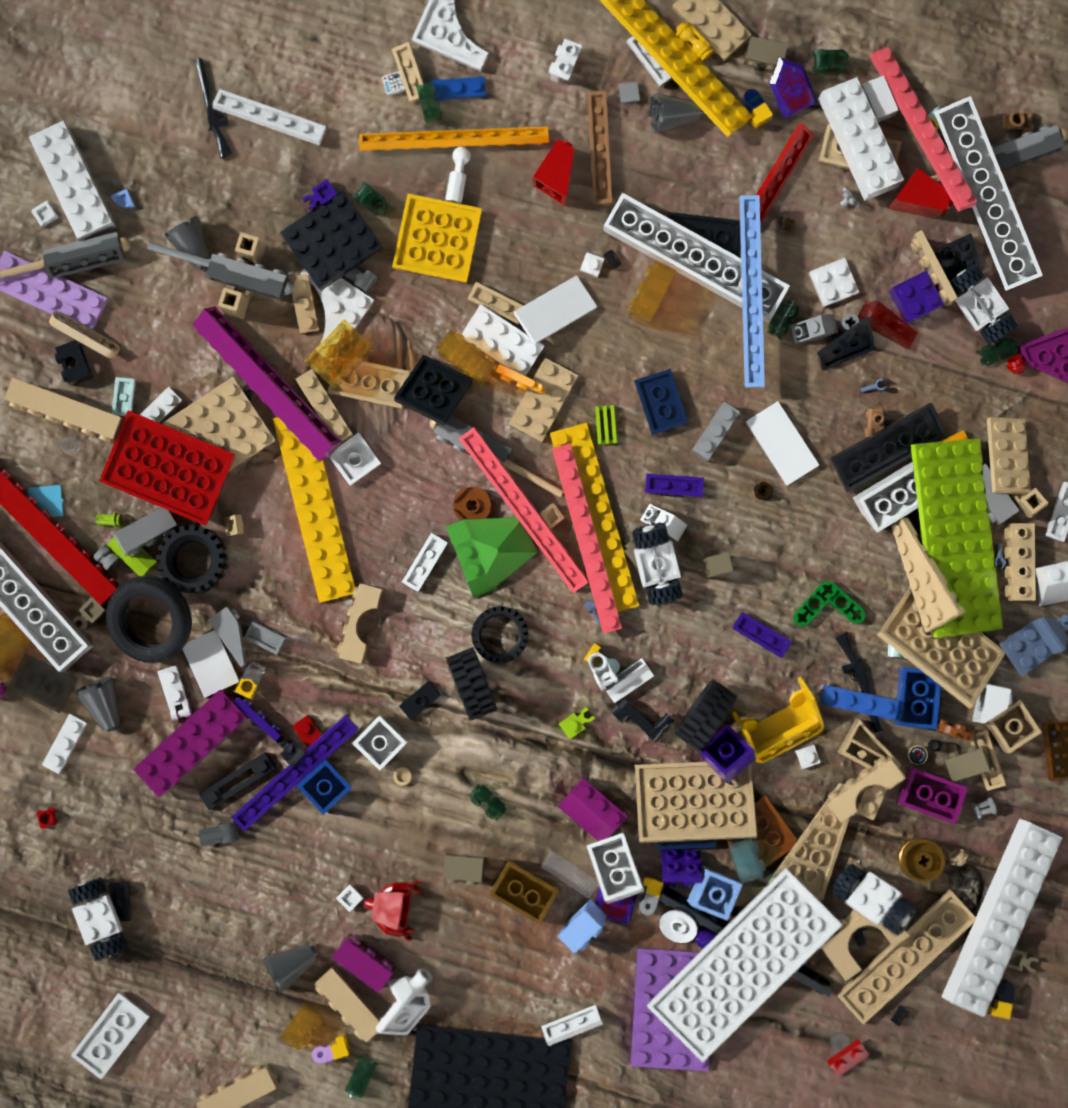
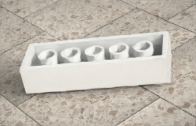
[819,77,904,201]
[29,121,116,241]

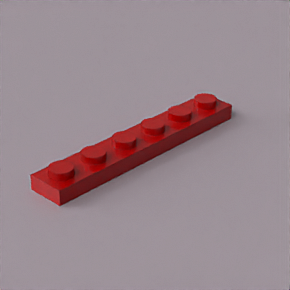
[756,123,814,224]

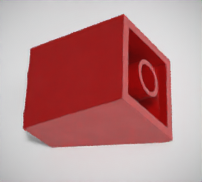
[533,139,574,206]
[888,168,954,219]

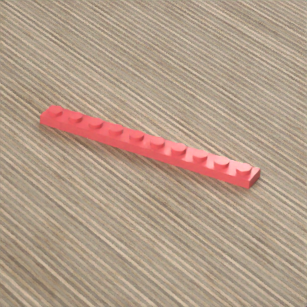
[870,47,977,212]
[458,427,589,593]
[552,443,622,634]

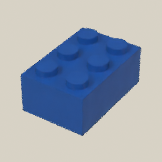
[894,667,941,729]

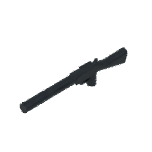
[194,58,232,159]
[835,631,884,733]

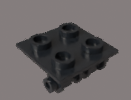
[934,233,982,280]

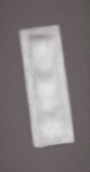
[540,850,599,898]

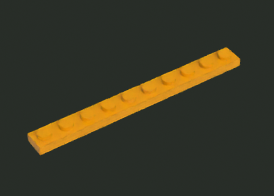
[359,126,549,151]

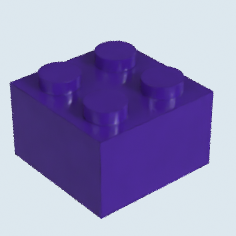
[889,270,944,325]
[700,724,756,784]

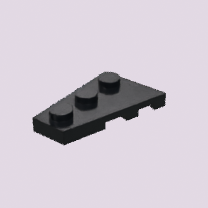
[817,317,875,371]

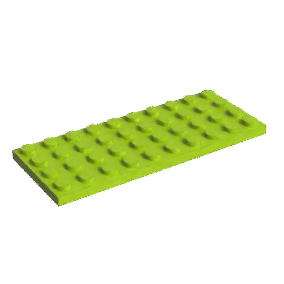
[911,438,1003,638]

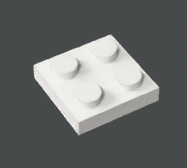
[809,258,859,308]
[330,432,381,486]

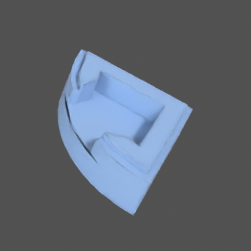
[110,189,136,209]

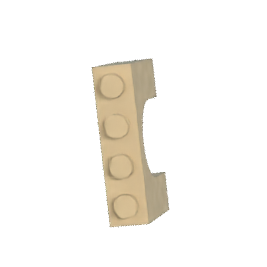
[218,232,265,320]
[820,910,909,981]

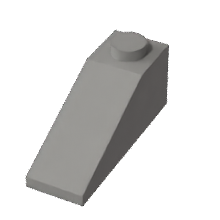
[982,464,1019,525]
[208,607,247,667]

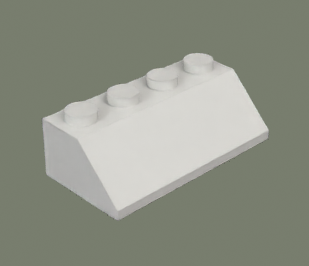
[853,462,918,532]

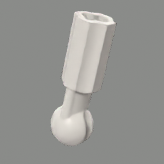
[445,146,471,204]

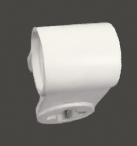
[588,652,618,691]

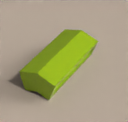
[107,537,157,576]

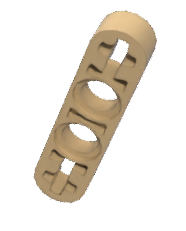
[49,311,120,359]

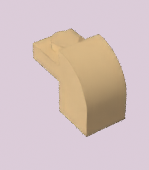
[1008,488,1048,518]

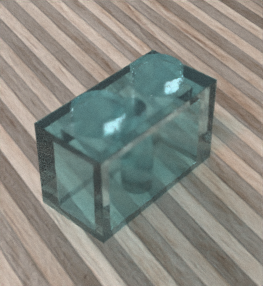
[728,838,765,883]

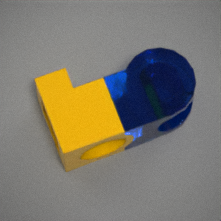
[742,89,773,129]

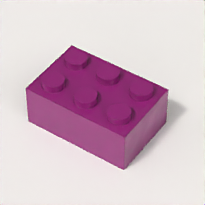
[896,767,968,825]
[332,934,396,993]

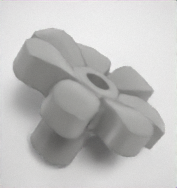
[840,187,861,208]

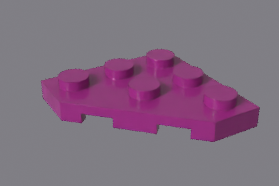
[1018,328,1068,384]

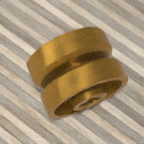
[897,837,945,882]

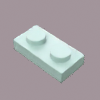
[112,377,136,417]

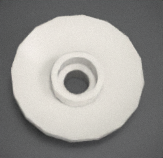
[660,910,697,943]

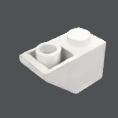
[640,504,687,541]

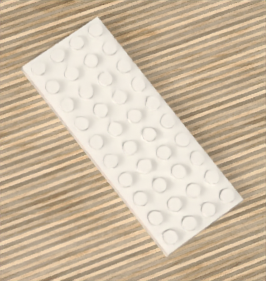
[647,868,842,1062]

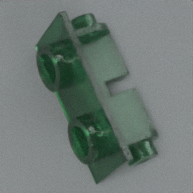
[416,81,443,123]
[767,299,799,341]
[976,338,1019,366]
[468,784,507,821]
[344,1055,379,1099]

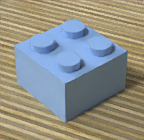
[687,865,743,920]
[558,899,607,953]

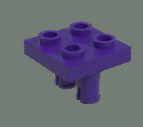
[661,849,702,888]

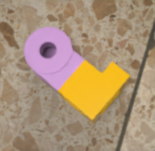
[312,1033,351,1064]

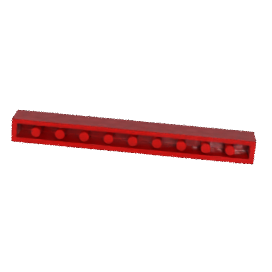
[0,468,119,606]

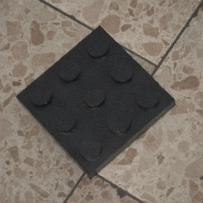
[394,354,473,426]

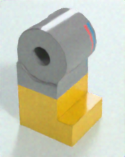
[639,875,663,915]

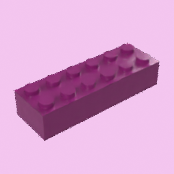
[133,689,249,798]

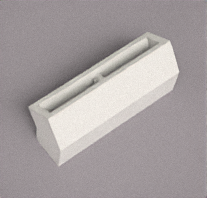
[604,658,654,703]

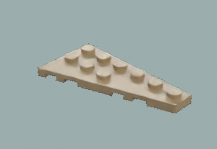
[891,517,965,633]
[768,783,850,900]

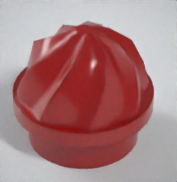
[1007,355,1026,374]

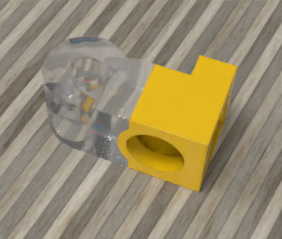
[235,661,266,700]

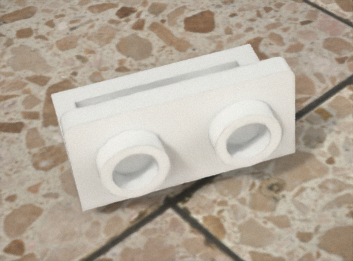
[549,38,582,83]

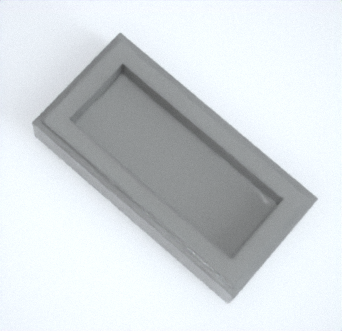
[243,621,287,655]

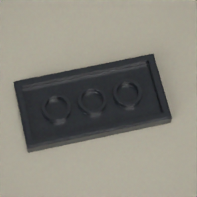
[666,212,740,257]

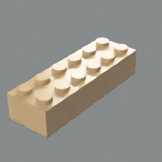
[4,378,124,445]

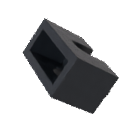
[54,340,94,386]

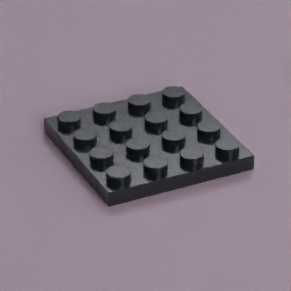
[280,190,384,291]

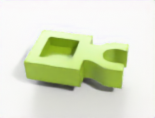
[558,707,595,739]

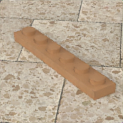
[587,91,612,205]

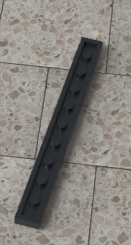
[659,886,834,997]

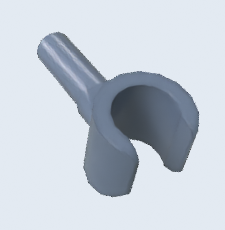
[860,378,889,392]
[994,543,1006,571]
[584,600,601,625]

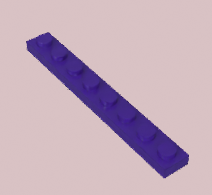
[231,714,359,831]

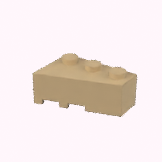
[837,719,901,768]

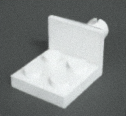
[376,969,432,1035]

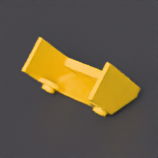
[732,677,824,763]

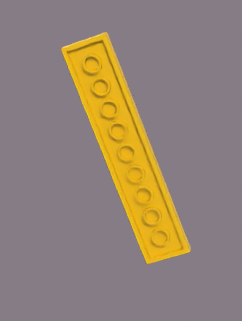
[600,0,753,137]
[273,417,355,603]
[550,422,639,612]

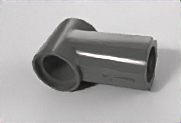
[344,266,378,294]
[199,821,239,847]

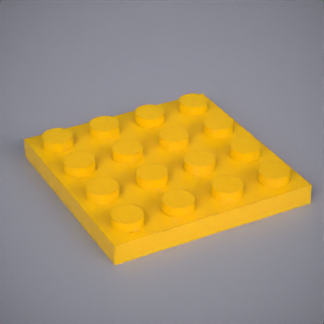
[392,194,482,284]

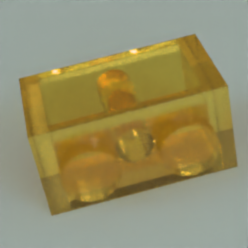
[280,1002,323,1051]

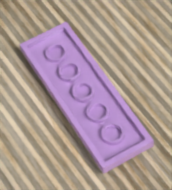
[0,251,108,330]

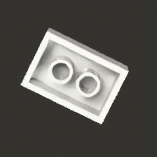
[587,833,644,904]

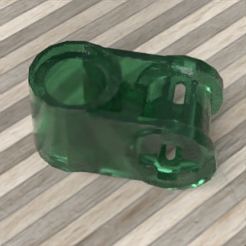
[812,49,849,73]
[351,181,388,216]

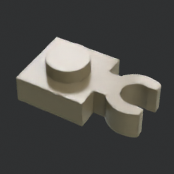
[72,596,107,631]
[1006,948,1039,972]

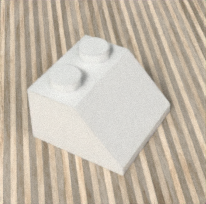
[972,684,1013,723]

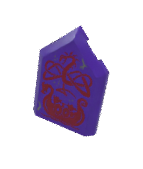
[769,57,817,118]
[595,885,637,924]

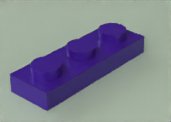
[645,474,704,497]
[732,612,791,658]
[233,697,282,742]

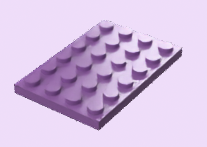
[630,947,709,1071]

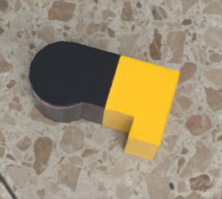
[987,979,1015,1019]

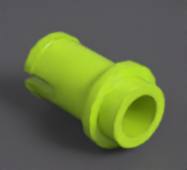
[96,512,122,528]

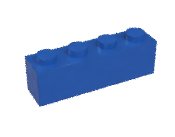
[819,685,904,721]

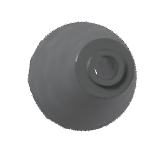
[649,93,703,132]
[164,216,211,272]
[75,676,120,732]
[262,944,319,993]

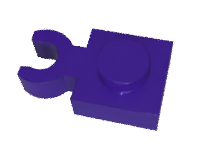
[302,179,338,211]

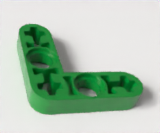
[793,581,866,627]

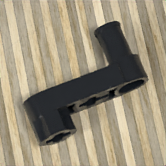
[610,698,675,743]

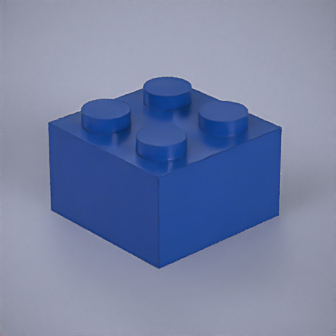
[296,759,352,815]

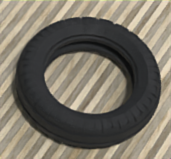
[106,576,192,663]

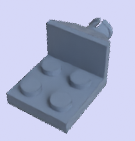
[999,614,1068,676]

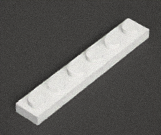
[212,89,326,145]

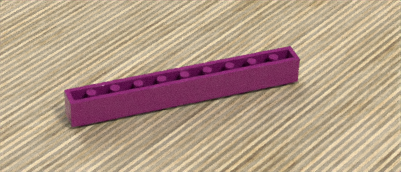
[193,306,342,461]

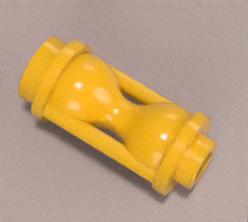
[676,22,714,61]

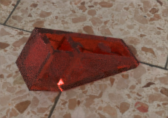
[857,301,917,349]

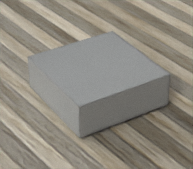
[618,82,640,104]

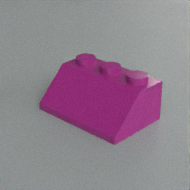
[558,777,627,841]

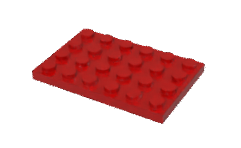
[99,410,236,526]

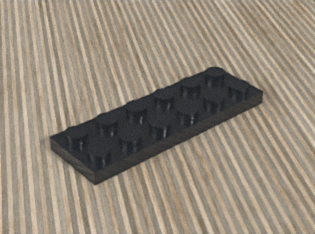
[830,403,947,492]

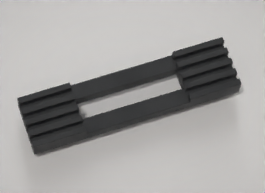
[199,753,275,810]

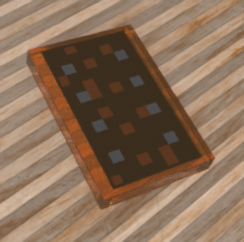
[1042,720,1068,780]

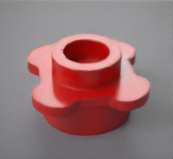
[36,807,58,829]

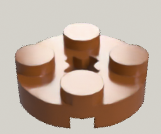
[453,487,491,521]
[935,719,975,742]

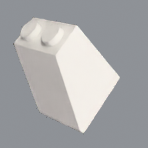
[1035,561,1068,607]

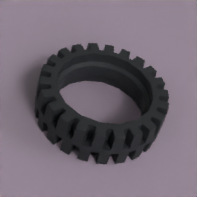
[471,606,529,663]

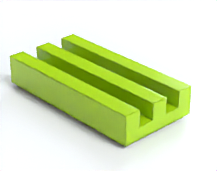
[595,405,617,445]

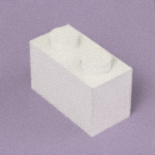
[861,75,898,122]

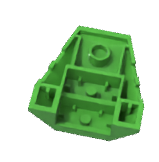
[445,517,537,598]

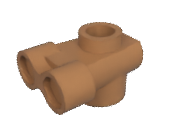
[1002,110,1033,133]
[865,406,887,437]

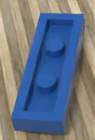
[428,76,486,101]

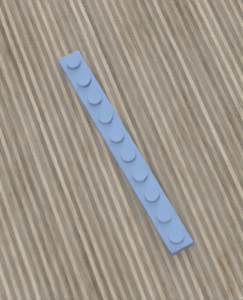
[739,195,765,388]

